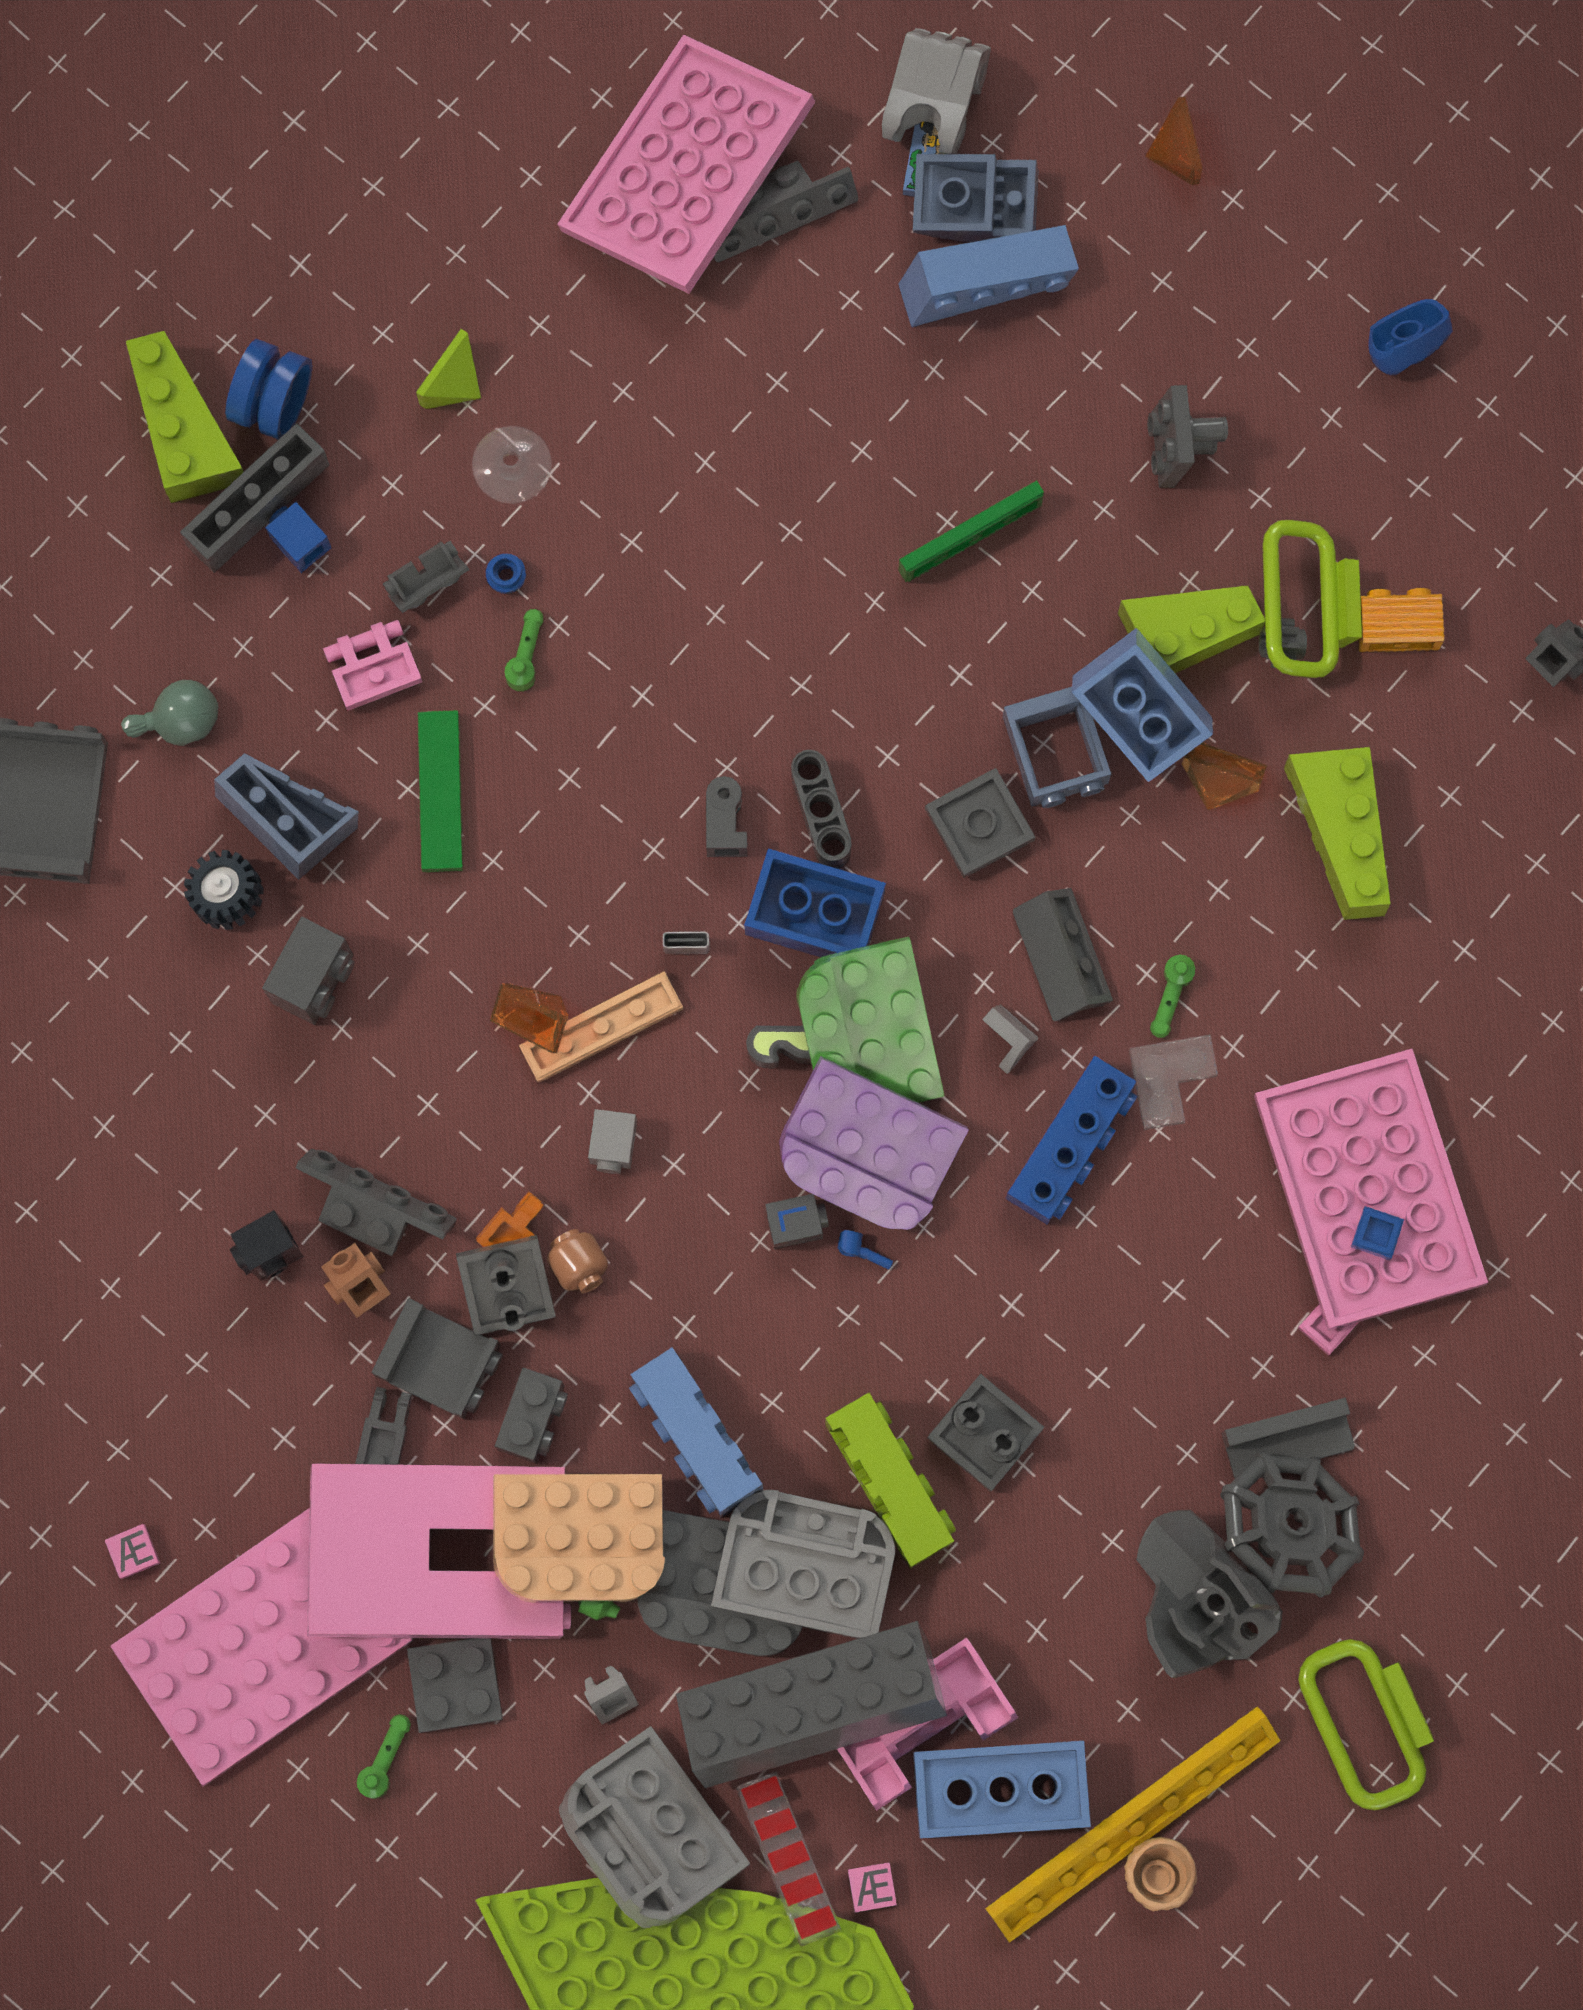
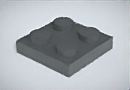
[925,768,1035,878]
[407,1638,503,1733]

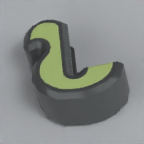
[746,1025,811,1069]

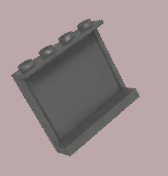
[0,718,108,884]

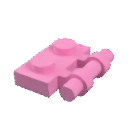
[323,620,422,711]

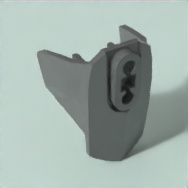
[1136,1510,1283,1678]

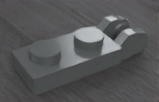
[355,1387,412,1465]

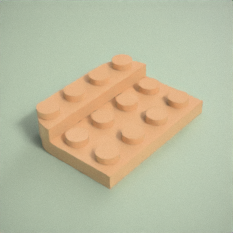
[493,1474,665,1603]

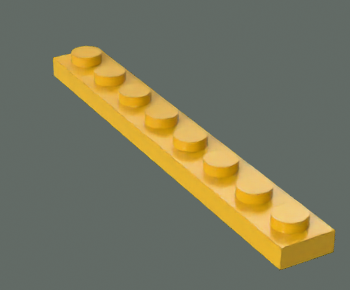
[985,1706,1280,1943]

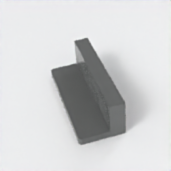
[1013,888,1113,1021]
[1221,1397,1355,1479]

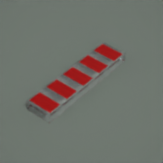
[736,1771,841,1947]

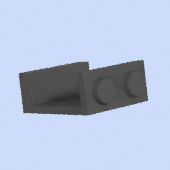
[371,1298,503,1419]

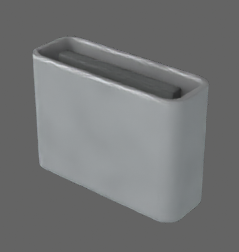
[663,932,710,954]

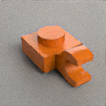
[476,1191,544,1247]

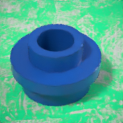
[486,554,526,594]

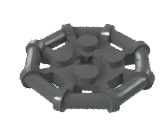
[1220,1451,1364,1598]

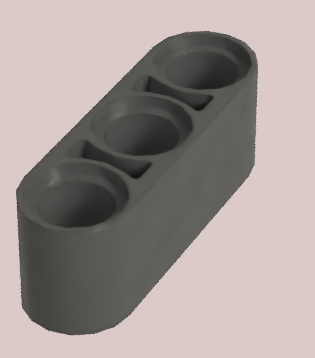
[791,750,852,869]

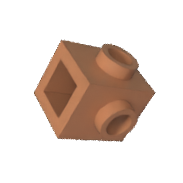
[321,1243,391,1318]

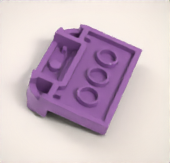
[779,1056,969,1230]

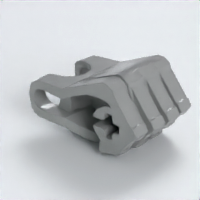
[882,28,991,154]

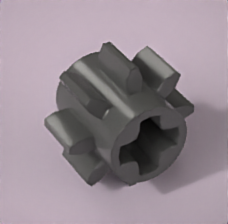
[1259,618,1307,668]

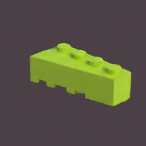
[126,331,244,503]
[1284,747,1390,920]
[825,1393,956,1569]

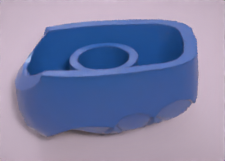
[1368,299,1453,375]

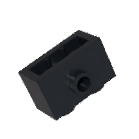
[229,1210,304,1281]

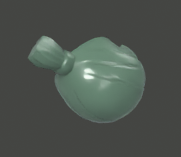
[121,680,219,746]

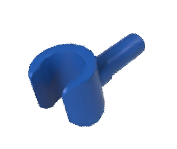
[838,1230,893,1270]

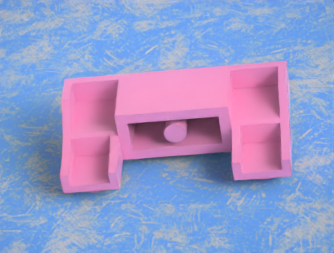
[837,1638,1018,1811]

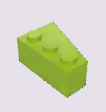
[1118,586,1265,673]

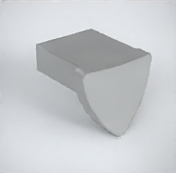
[982,1004,1038,1074]

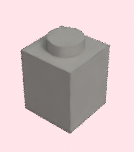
[588,1109,637,1174]

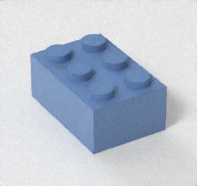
[1072,628,1213,782]

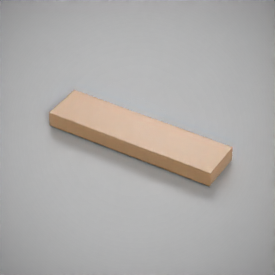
[519,971,683,1083]

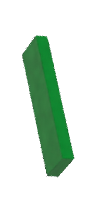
[898,480,1044,582]
[418,710,463,872]

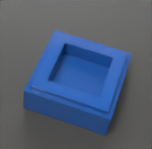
[1351,1206,1404,1260]

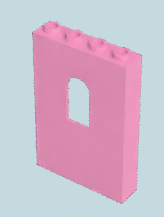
[307,1464,571,1639]

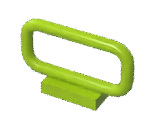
[1262,520,1362,678]
[1298,1639,1434,1811]

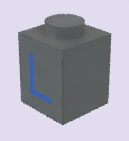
[765,1194,829,1250]

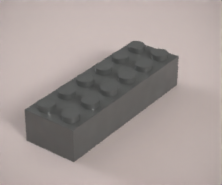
[676,1621,947,1788]

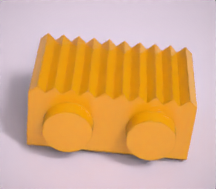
[1359,588,1444,652]

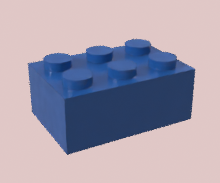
[744,849,886,957]

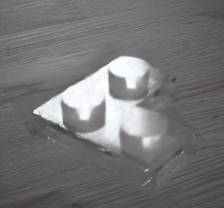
[1129,1034,1218,1130]

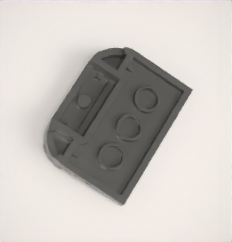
[638,1510,802,1657]

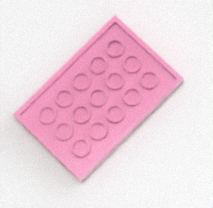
[557,35,815,294]
[1254,1049,1488,1330]
[111,1508,414,1786]

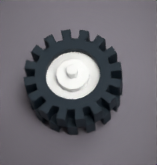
[184,850,264,930]

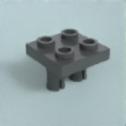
[1147,385,1228,488]
[456,1235,556,1335]
[927,1374,1044,1492]

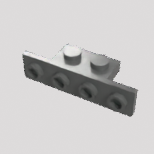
[714,161,859,262]
[295,1149,457,1256]

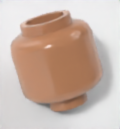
[547,1229,608,1293]

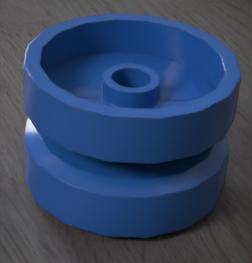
[225,339,313,440]

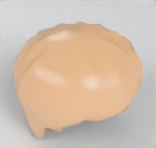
[1124,1837,1197,1912]

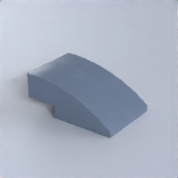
[913,154,1039,242]

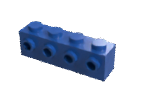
[1006,1056,1138,1225]

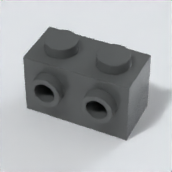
[494,1368,568,1464]

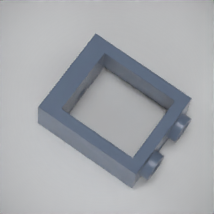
[1002,687,1111,808]

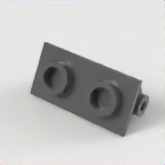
[383,541,469,613]

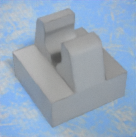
[584,1666,639,1725]

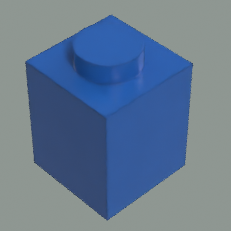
[265,502,331,573]

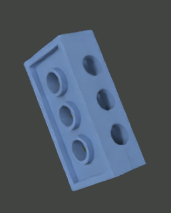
[913,1741,1091,1838]

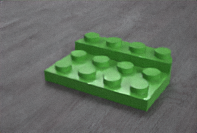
[796,936,944,1103]

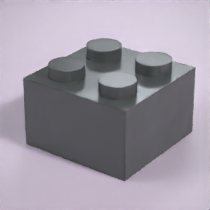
[262,916,355,1025]

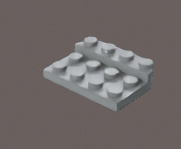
[711,1490,895,1639]
[559,1726,750,1928]

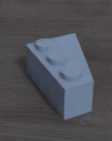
[214,753,359,880]

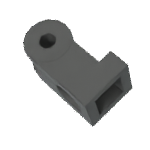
[706,776,748,857]

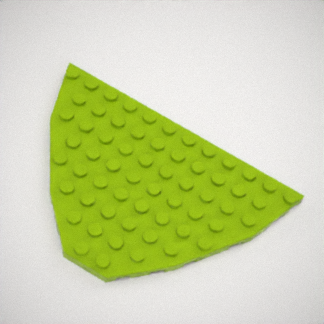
[476,1878,914,2010]

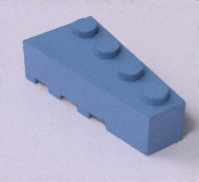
[898,225,1079,327]
[629,1347,763,1517]

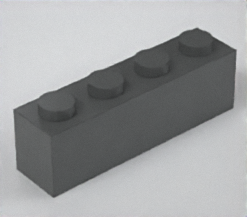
[180,423,329,573]

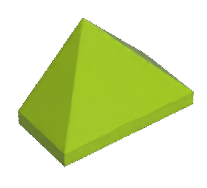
[416,329,481,409]

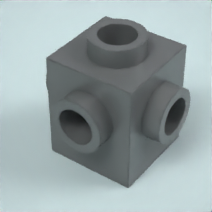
[1525,619,1583,687]

